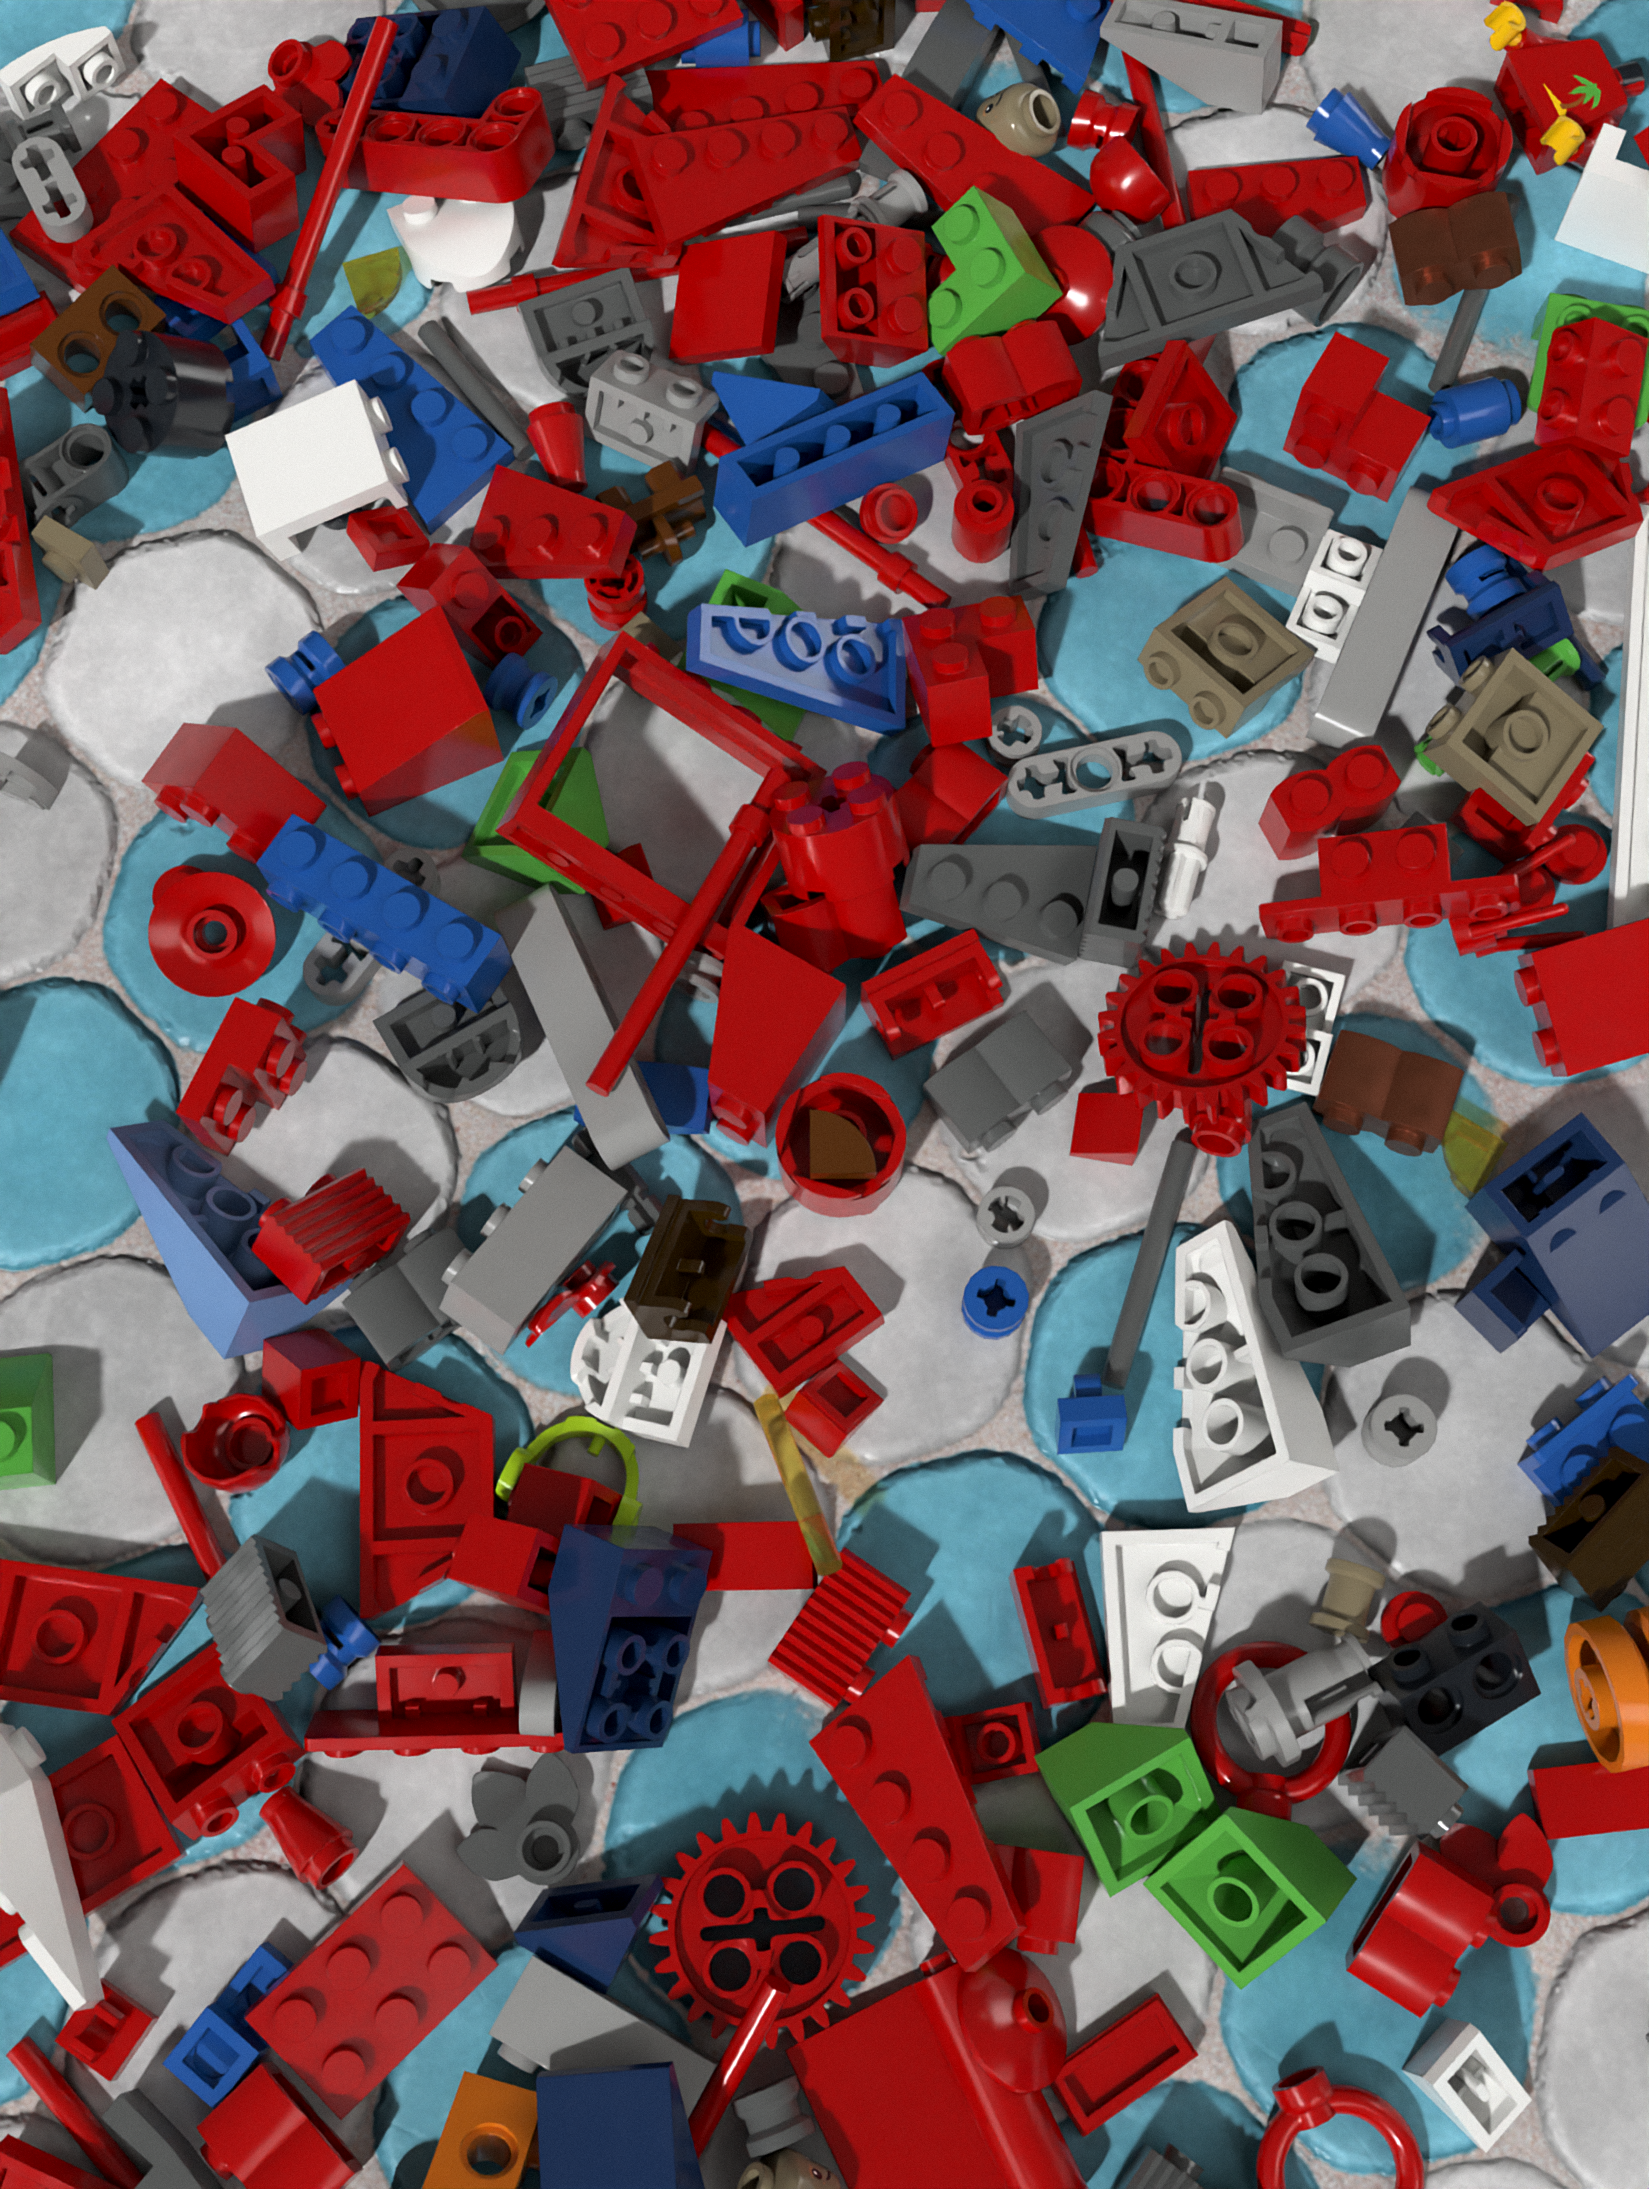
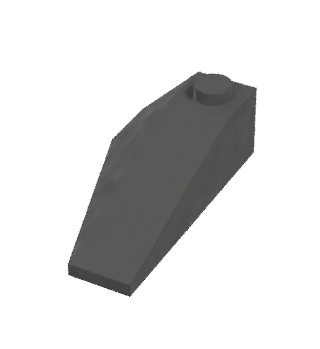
[1248,1102,1411,1368]

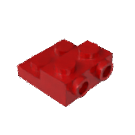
[175,997,308,1157]
[111,1642,307,1841]

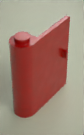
[784,1948,1089,2189]

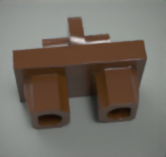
[595,460,707,567]

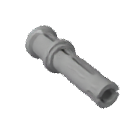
[780,169,928,304]

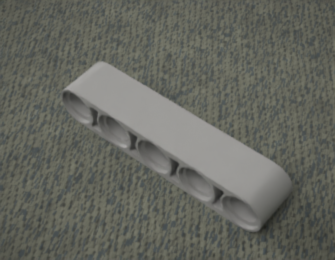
[1306,485,1459,752]
[494,882,671,1171]

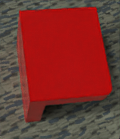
[261,1328,361,1431]

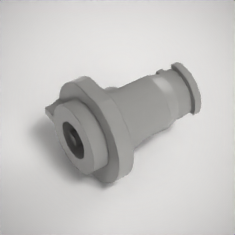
[1226,1632,1383,1768]

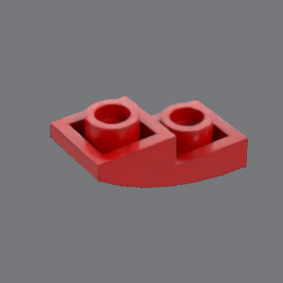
[673,1521,818,1591]
[944,1702,1042,1785]

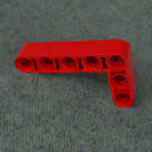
[1083,333,1245,563]

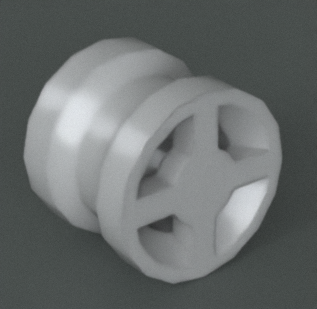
[1361,1394,1438,1468]

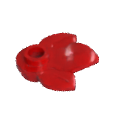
[268,39,353,129]
[525,1259,620,1348]
[1439,1813,1553,1948]

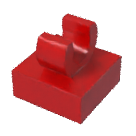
[54,1978,159,2082]

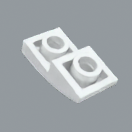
[0,26,126,121]
[1285,529,1383,664]
[1280,960,1346,1096]

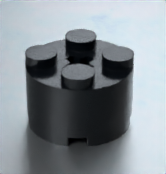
[92,330,235,459]

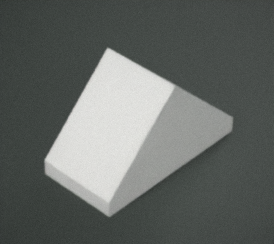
[1402,2018,1532,2153]

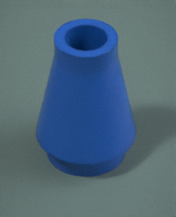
[1306,88,1392,171]

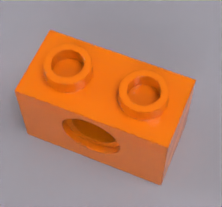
[422,2071,540,2189]

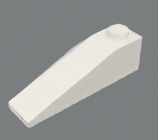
[1173,1220,1340,1513]
[0,1723,105,2011]

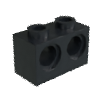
[1366,1601,1541,1757]

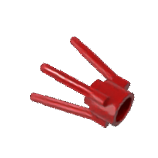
[1448,834,1588,958]

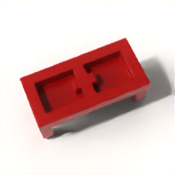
[861,928,1004,1061]
[1008,1557,1109,1710]

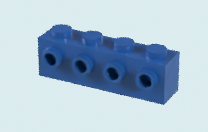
[713,371,955,548]
[256,814,514,1014]

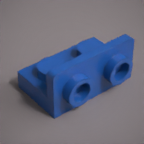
[1517,1373,1649,1508]

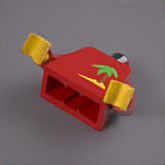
[1483,1,1644,175]

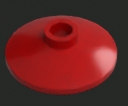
[1030,225,1114,347]
[148,871,277,997]
[957,1947,1067,2093]

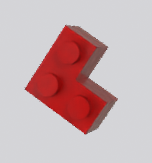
[172,84,307,254]
[1283,332,1431,503]
[901,595,1039,748]
[141,723,327,865]
[448,1463,623,1616]

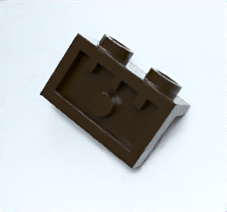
[807,0,896,62]

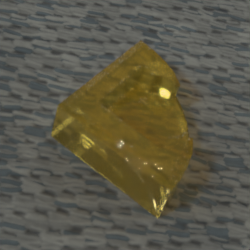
[342,247,403,320]
[1441,1110,1509,1200]

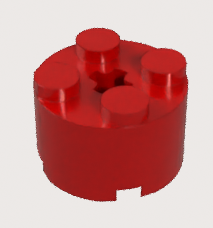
[1382,87,1513,218]
[769,761,911,902]
[775,1072,906,1218]

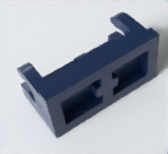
[1426,569,1574,692]

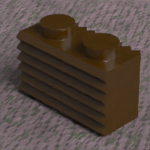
[1528,1446,1649,1612]

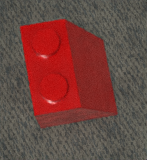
[311,605,504,817]
[708,921,846,1149]

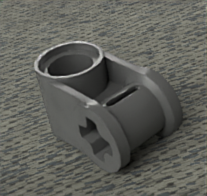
[18,423,129,529]

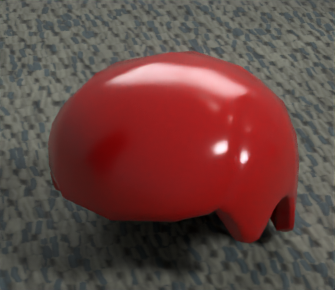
[1089,134,1171,226]
[180,1392,291,1494]

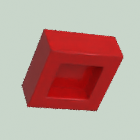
[346,505,430,572]

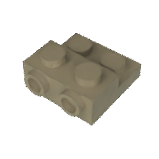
[1137,576,1315,739]
[1423,647,1604,826]

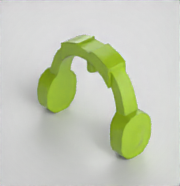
[495,1416,643,1526]

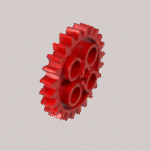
[1097,941,1307,1124]
[649,1812,876,2049]

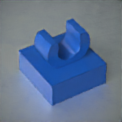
[1054,1373,1127,1455]

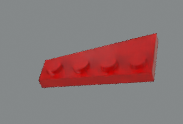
[852,73,1096,238]
[627,106,862,256]
[0,387,42,655]

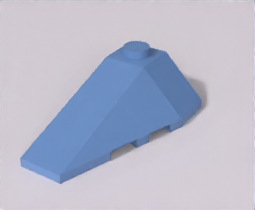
[106,1119,354,1360]

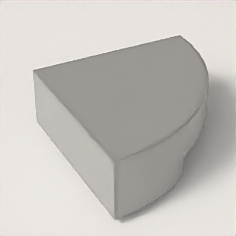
[0,751,59,810]

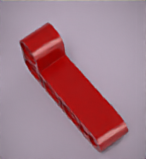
[315,87,556,204]

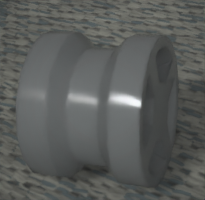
[730,2074,816,2159]

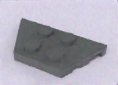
[1098,209,1323,371]

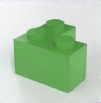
[927,185,1063,357]

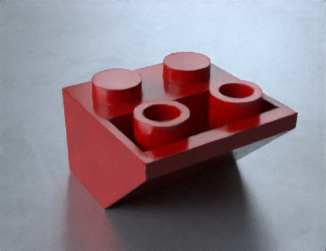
[817,214,928,369]

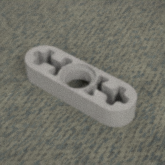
[1006,731,1182,820]
[303,847,441,1006]

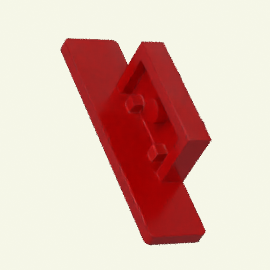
[1258,823,1522,943]
[304,1642,564,1758]

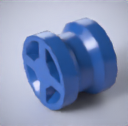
[483,652,558,730]
[961,1266,1029,1340]

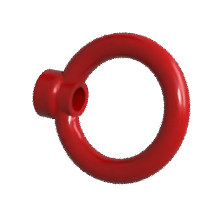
[1190,1641,1352,1821]
[1256,2065,1425,2189]

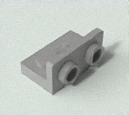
[584,350,720,479]
[1210,467,1334,598]

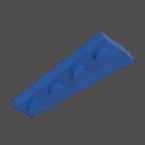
[965,0,1112,96]
[309,305,515,536]
[686,603,906,737]

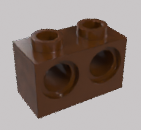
[29,264,167,413]

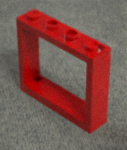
[495,630,828,961]

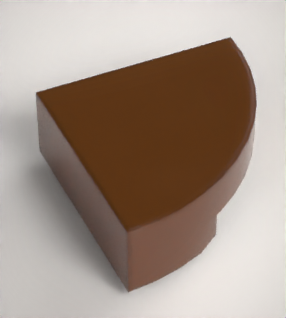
[810,1109,877,1179]

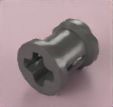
[5,100,82,169]

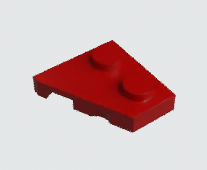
[721,1266,885,1399]

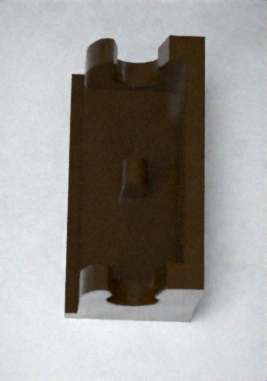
[623,1194,754,1344]

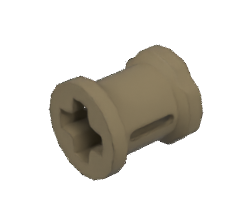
[1308,1558,1387,1644]

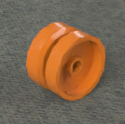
[1564,1606,1649,1773]

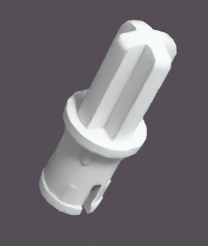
[1153,798,1216,920]

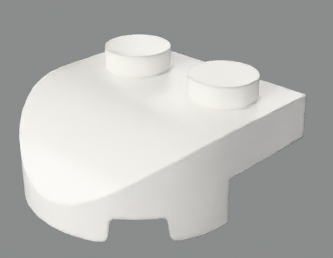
[386,195,525,293]
[570,1297,728,1448]

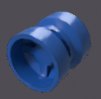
[1445,544,1527,623]
[265,630,346,716]
[309,1594,383,1691]

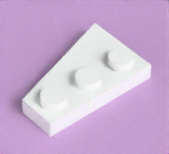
[1099,1527,1236,1729]

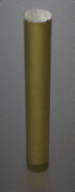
[753,1394,843,1576]

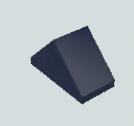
[513,1873,664,1995]

